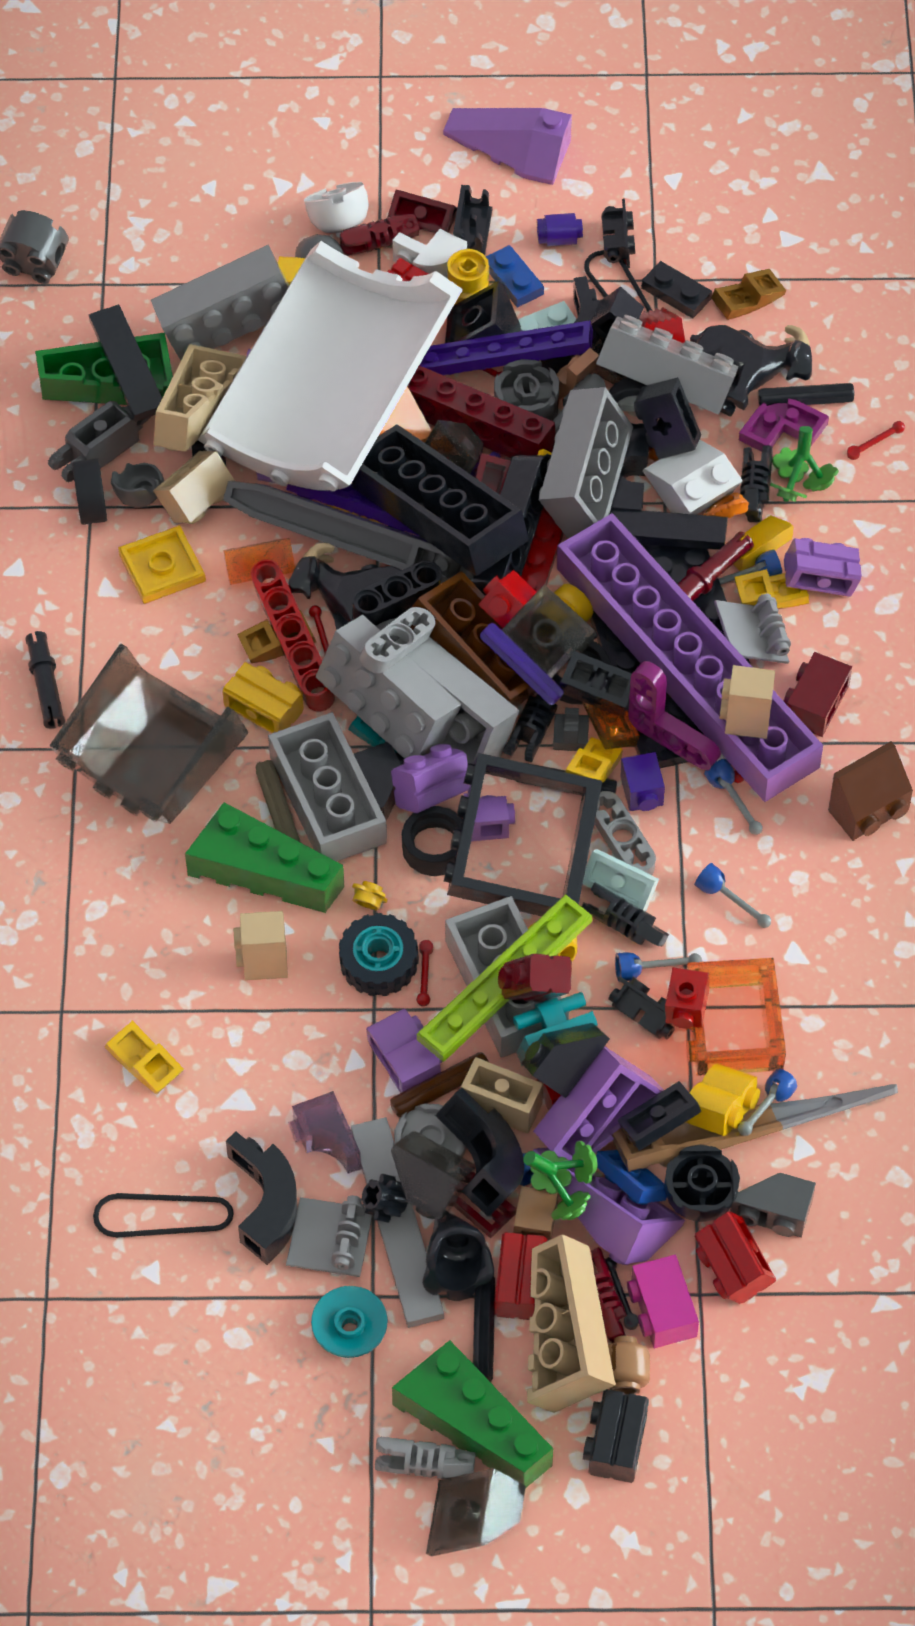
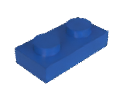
[486,245,544,308]
[596,1150,667,1205]

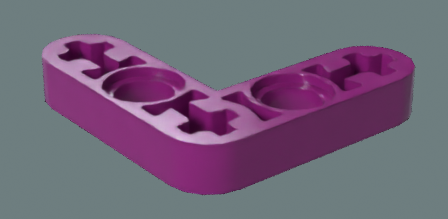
[628,661,721,770]

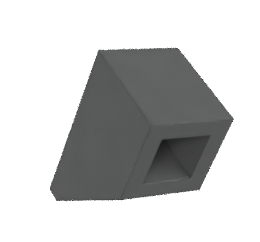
[730,1173,816,1238]

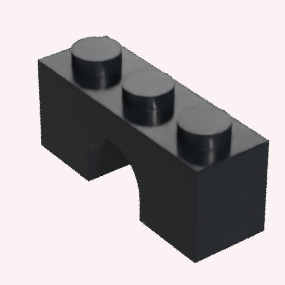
[611,429,649,511]

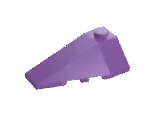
[443,108,572,185]
[533,1148,685,1265]

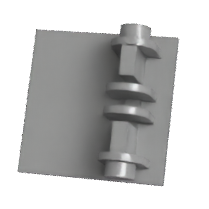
[714,594,791,664]
[286,1195,372,1277]

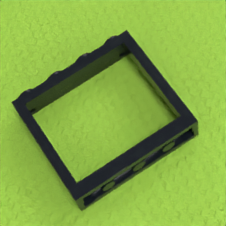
[443,753,602,916]

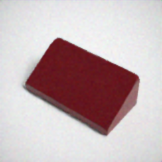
[387,189,457,234]

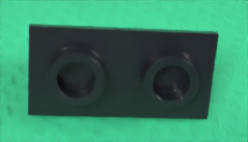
[601,198,636,268]
[608,976,675,1040]

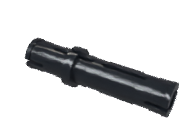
[25,631,66,729]

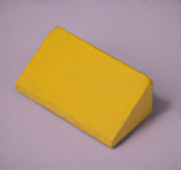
[733,515,794,571]

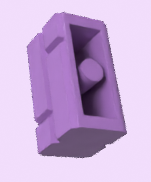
[784,538,862,597]
[391,744,469,813]

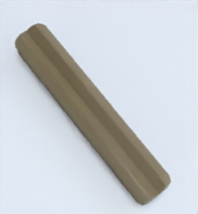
[255,760,300,842]

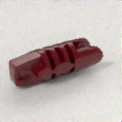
[340,214,420,256]
[591,1247,627,1343]

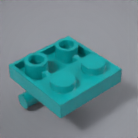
[513,992,598,1066]

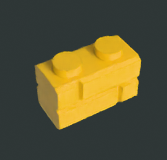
[222,662,304,733]

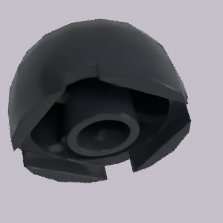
[664,1144,740,1222]

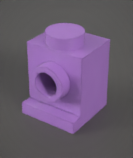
[463,793,515,841]

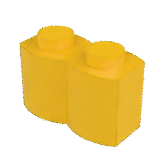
[685,1063,760,1136]

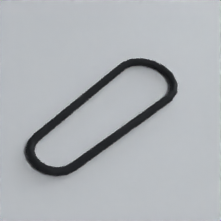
[584,250,653,312]
[93,1193,234,1238]

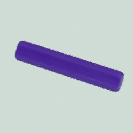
[480,623,564,706]

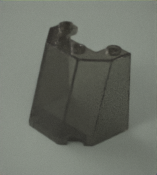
[49,643,249,824]

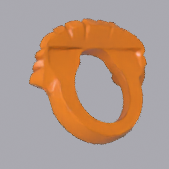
[703,493,749,518]

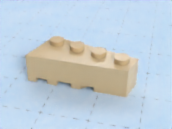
[153,344,247,452]
[527,1234,615,1413]

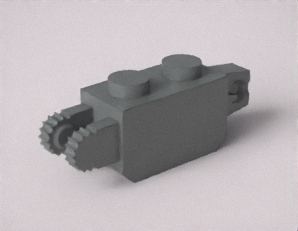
[48,401,151,483]

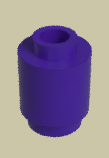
[537,213,583,247]

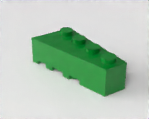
[35,333,173,405]
[185,802,345,913]
[392,1340,553,1490]

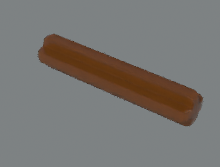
[390,1052,489,1117]

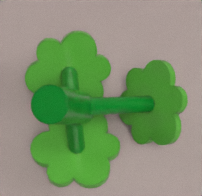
[770,426,839,502]
[523,1141,597,1220]

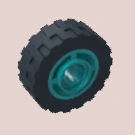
[339,913,419,996]

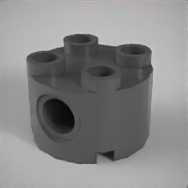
[0,210,69,284]
[494,359,559,421]

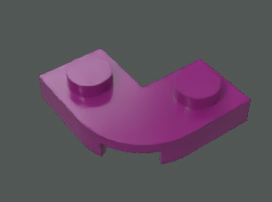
[738,398,829,452]

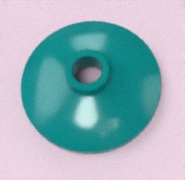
[311,1286,388,1358]

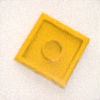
[118,525,206,604]

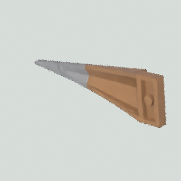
[612,1084,898,1172]

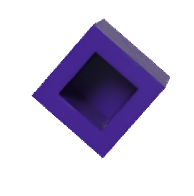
[620,752,665,811]

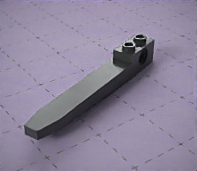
[223,481,474,583]

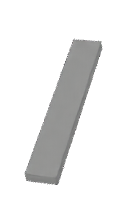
[351,1117,444,1328]

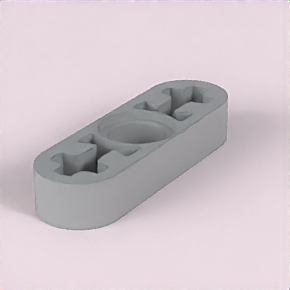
[360,607,435,673]
[594,791,656,875]

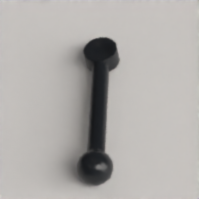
[605,1257,639,1330]

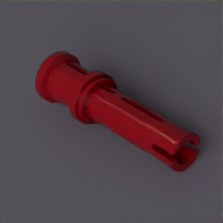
[677,531,754,601]

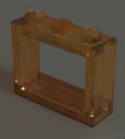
[685,957,786,1076]

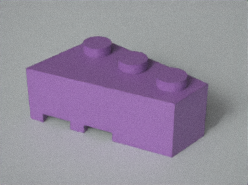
[533,1046,664,1160]

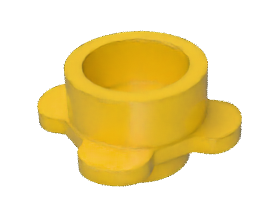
[352,881,388,910]

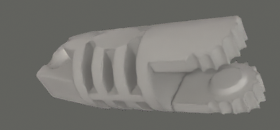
[375,1436,475,1479]

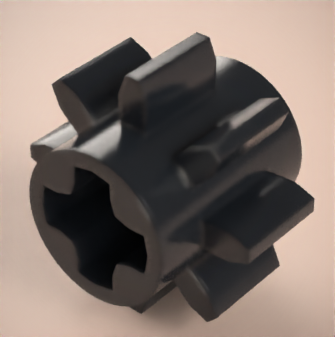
[362,1174,408,1223]

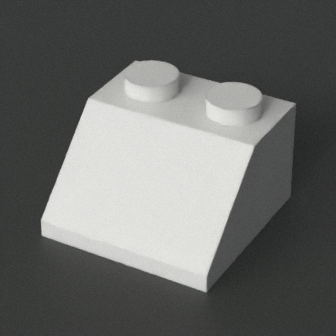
[643,440,743,515]

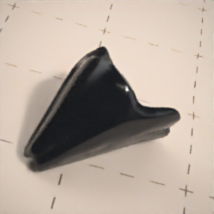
[422,1212,494,1301]

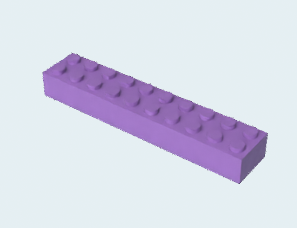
[557,513,823,802]

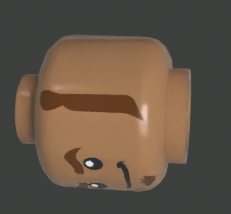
[608,1336,650,1395]

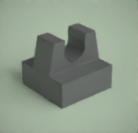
[553,707,589,751]

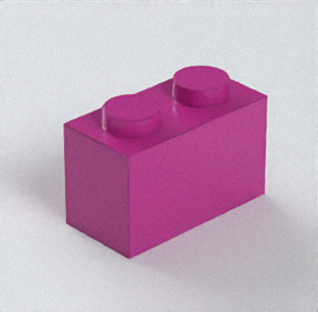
[627,1254,699,1349]

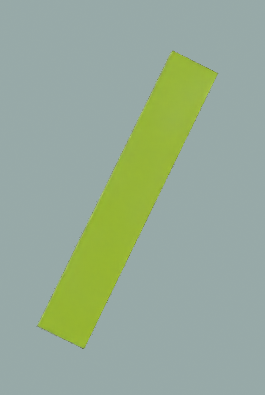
[416,894,592,1062]

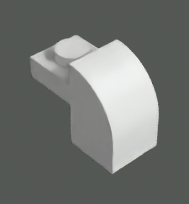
[393,229,467,279]

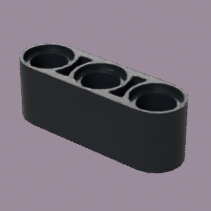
[352,561,442,626]

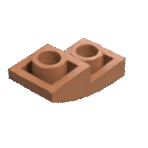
[557,348,599,399]

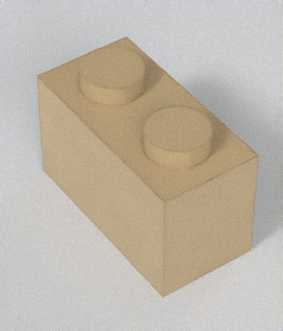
[153,451,235,524]
[719,665,776,739]
[233,911,288,980]
[460,1057,543,1134]

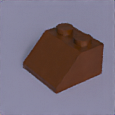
[828,741,913,841]

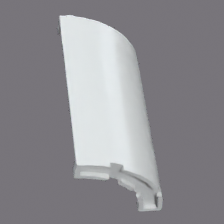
[198,241,463,491]

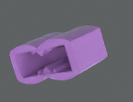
[366,1009,442,1093]

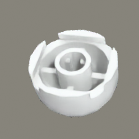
[304,181,369,238]

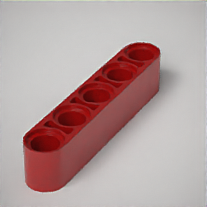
[251,559,335,712]

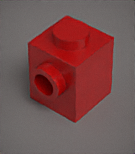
[478,570,538,628]
[665,967,709,1029]

